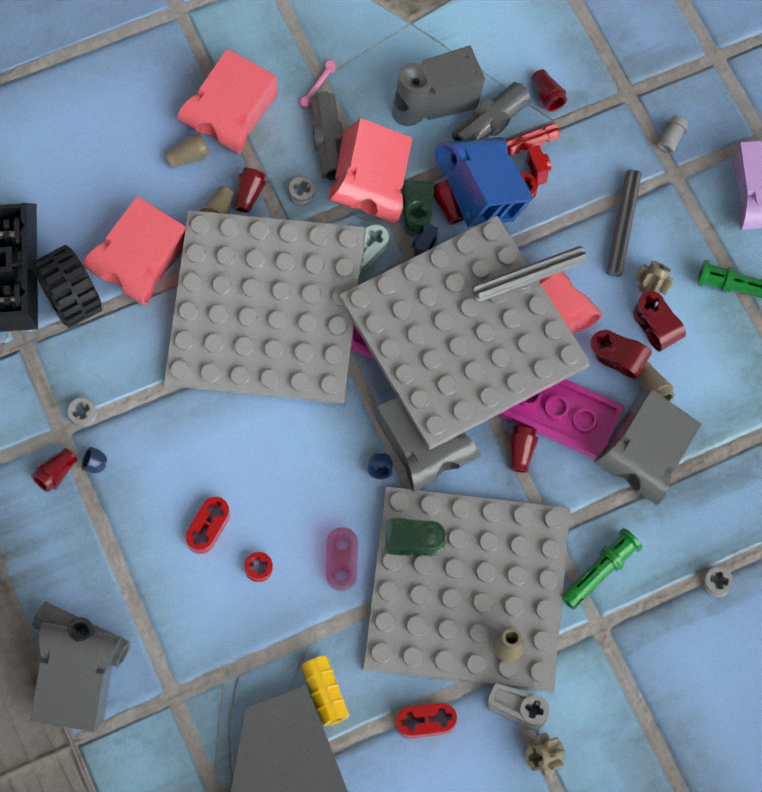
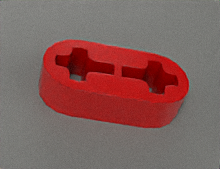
[186,497,230,554]
[396,703,457,739]

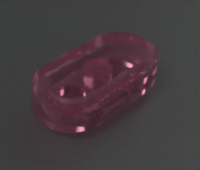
[326,527,358,591]

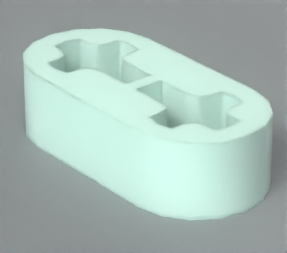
[361,225,389,273]

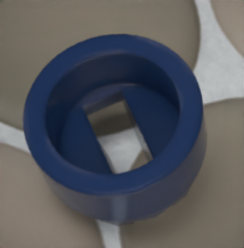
[81,447,107,473]
[368,453,393,479]

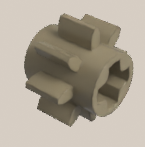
[635,261,674,295]
[525,732,565,776]

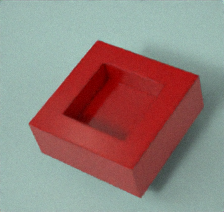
[526,145,551,185]

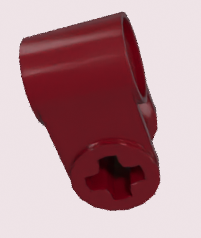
[633,291,686,352]
[591,329,652,379]

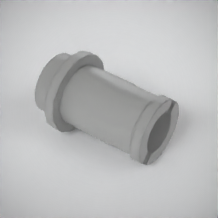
[657,116,688,154]

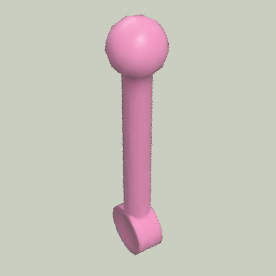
[300,60,336,107]

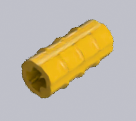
[301,655,350,727]

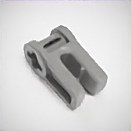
[487,683,549,730]

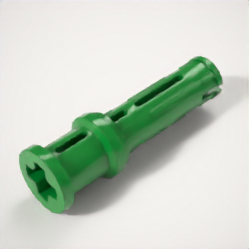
[697,260,762,298]
[561,528,643,610]

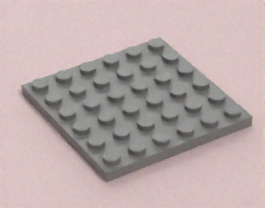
[164,210,366,405]
[339,216,590,450]
[363,486,570,693]

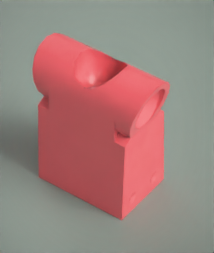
[177,49,278,155]
[327,118,412,223]
[83,196,186,306]
[539,271,603,334]

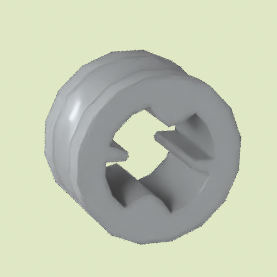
[288,176,315,206]
[67,398,97,427]
[703,567,733,598]

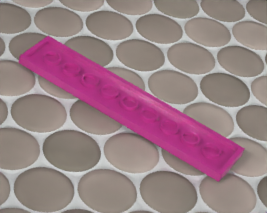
[352,325,625,459]

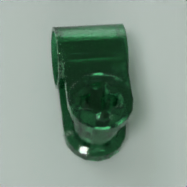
[403,180,434,238]
[385,518,446,556]

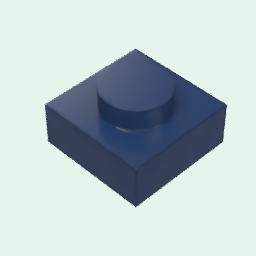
[412,223,438,257]

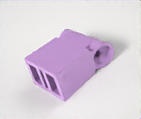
[733,141,762,231]

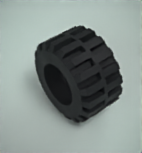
[33,245,102,328]

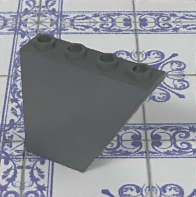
[231,685,348,792]

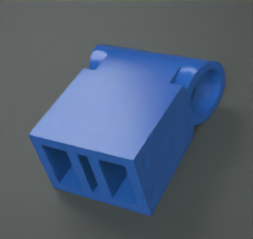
[435,137,534,227]

